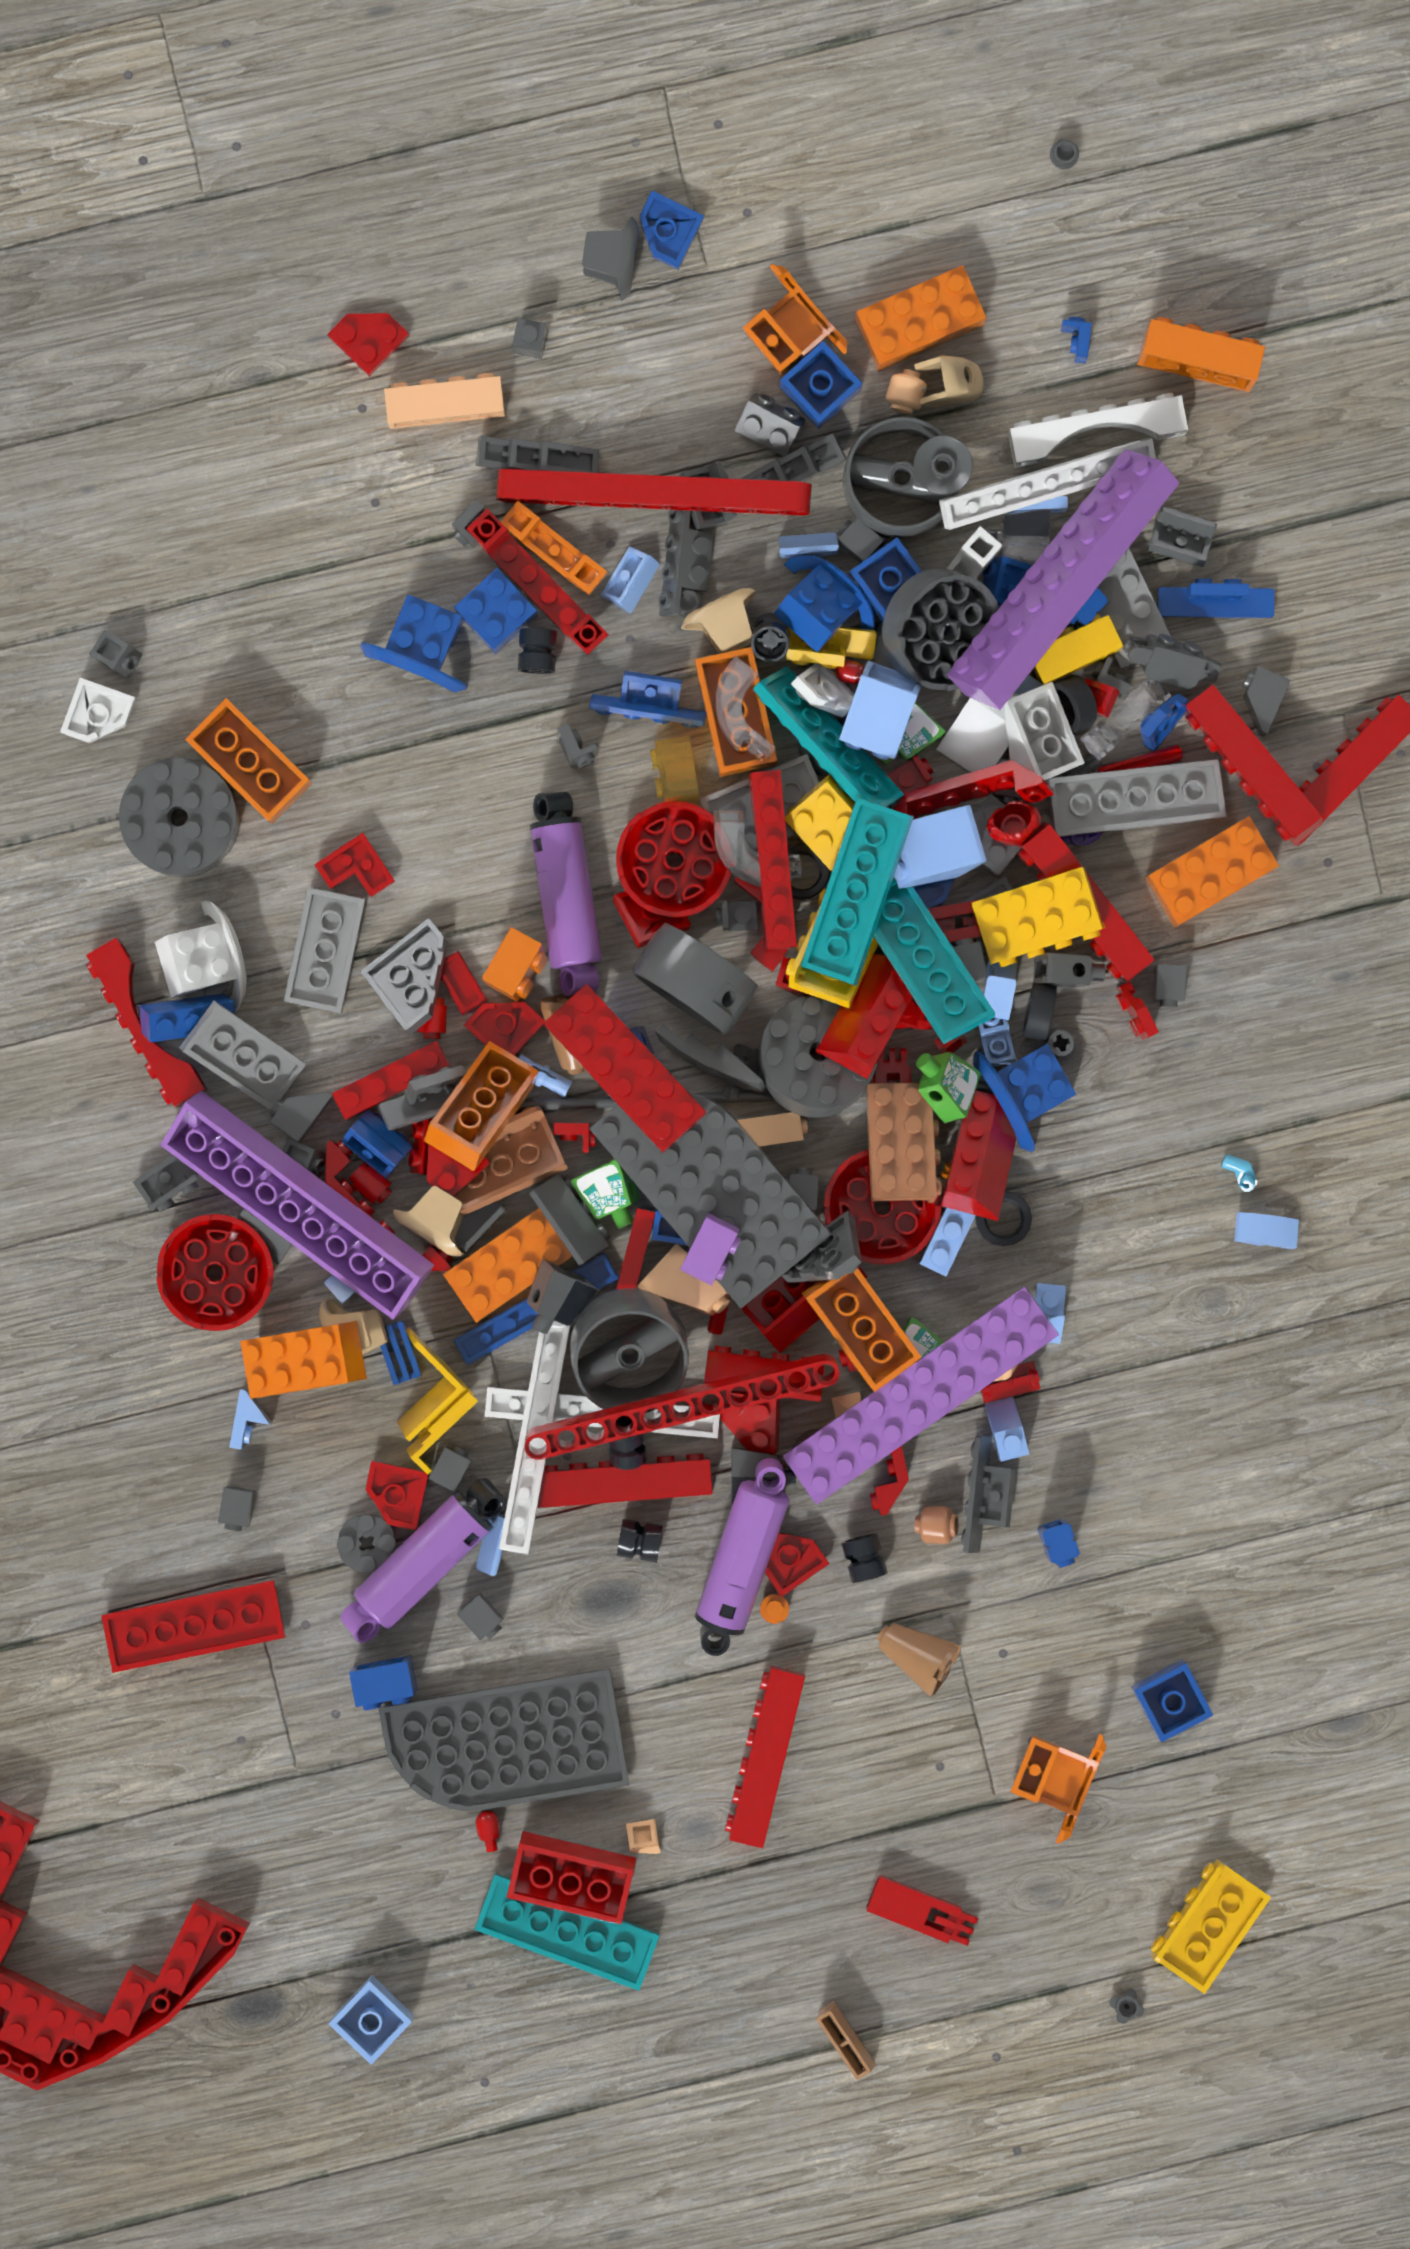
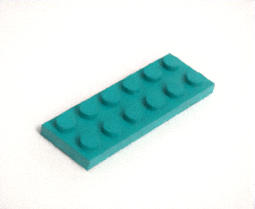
[753,666,904,808]
[801,798,914,985]
[874,878,995,1044]
[474,1873,660,1991]

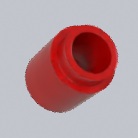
[417,998,447,1039]
[349,1162,393,1205]

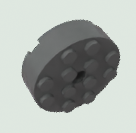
[882,568,999,691]
[119,758,240,878]
[757,996,877,1118]

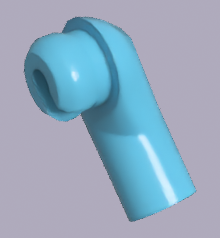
[1221,1154,1257,1192]

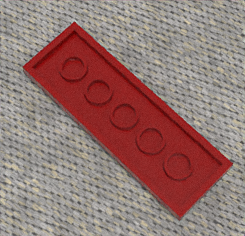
[543,984,707,1153]
[101,1579,286,1673]

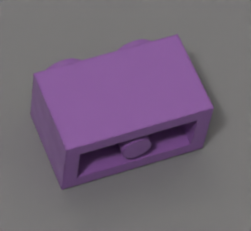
[680,1213,741,1286]

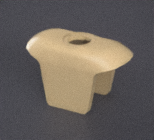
[914,355,984,408]
[681,588,757,654]
[393,1186,465,1256]
[319,1297,388,1355]

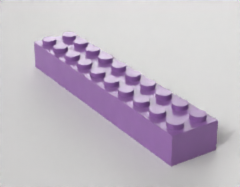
[947,449,1179,710]
[160,1090,434,1320]
[783,1286,1059,1505]

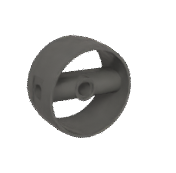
[843,417,959,539]
[631,923,758,1035]
[570,1288,689,1413]

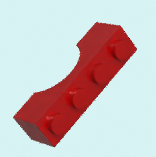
[332,1041,450,1121]

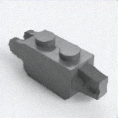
[1122,634,1222,689]

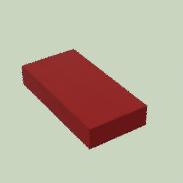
[441,951,488,1016]

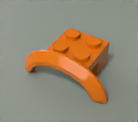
[743,264,847,377]
[1010,1734,1107,1844]

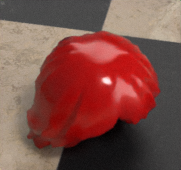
[986,801,1042,846]

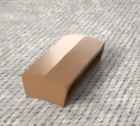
[816,2000,876,2080]

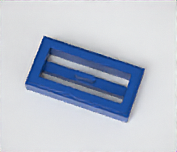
[380,1321,422,1385]

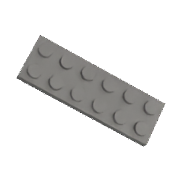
[1046,759,1226,837]

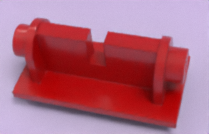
[408,1117,434,1175]
[981,1361,1041,1403]

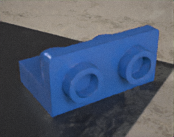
[982,556,1032,608]

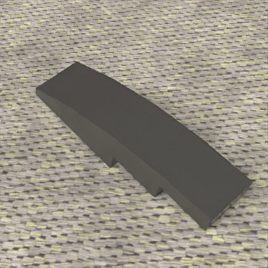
[740,433,847,482]
[476,435,599,473]
[655,1023,766,1093]

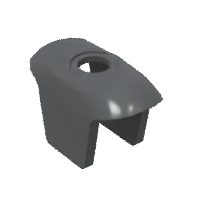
[582,217,639,301]

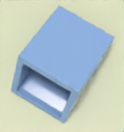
[839,661,921,760]
[894,805,987,889]

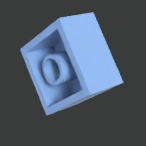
[329,1975,414,2065]

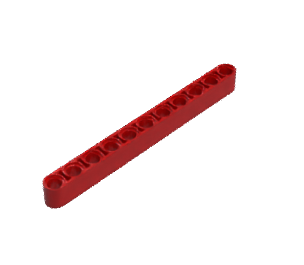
[496,469,812,516]
[525,1354,839,1460]

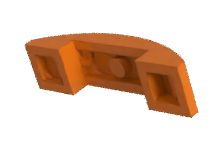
[501,501,608,595]

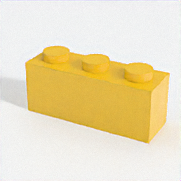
[1033,614,1124,685]

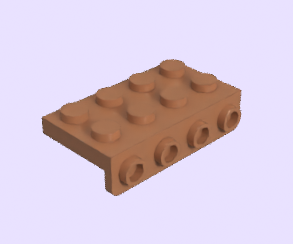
[866,1083,942,1203]
[454,1106,568,1217]

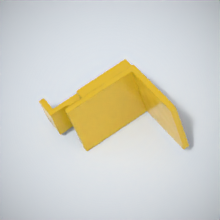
[397,1327,478,1475]

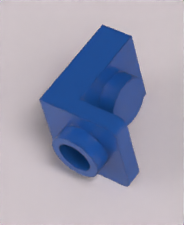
[1060,317,1092,364]

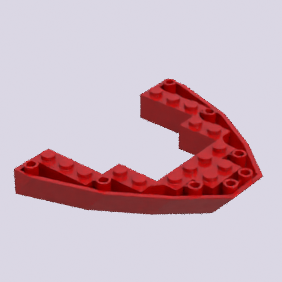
[0,1801,250,2091]

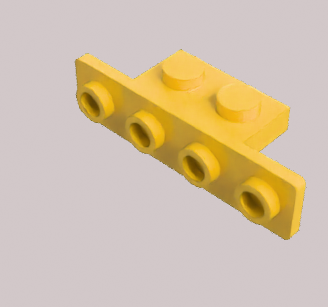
[786,626,877,669]

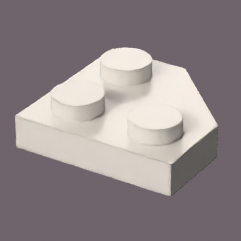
[791,664,854,718]
[60,678,136,743]

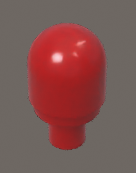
[835,660,864,685]
[475,1810,501,1852]

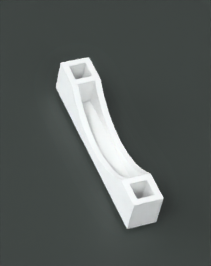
[1008,393,1188,468]

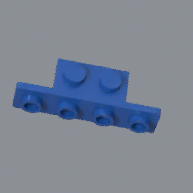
[1157,578,1274,618]
[589,671,706,728]

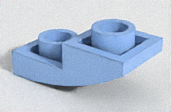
[978,1018,1016,1068]
[1234,1212,1299,1249]

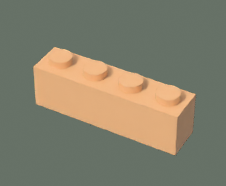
[384,373,505,429]

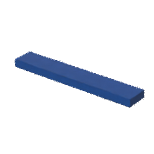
[453,1253,619,1365]

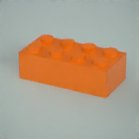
[855,265,986,372]
[1137,317,1265,392]
[695,647,777,777]
[185,698,313,824]
[1145,816,1279,928]
[481,927,548,1002]
[424,1041,539,1171]
[443,1208,573,1323]
[802,1268,922,1393]
[240,1321,367,1399]

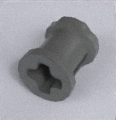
[1046,1030,1074,1057]

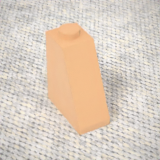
[737,1112,808,1147]
[637,1244,730,1316]

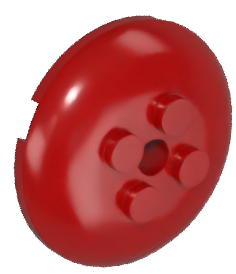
[616,801,733,918]
[824,1149,941,1265]
[156,1214,274,1331]

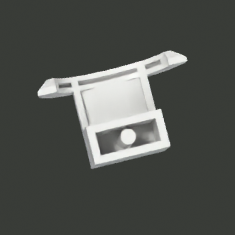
[155,900,247,1012]

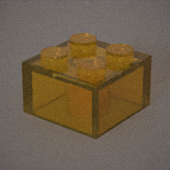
[650,735,699,802]

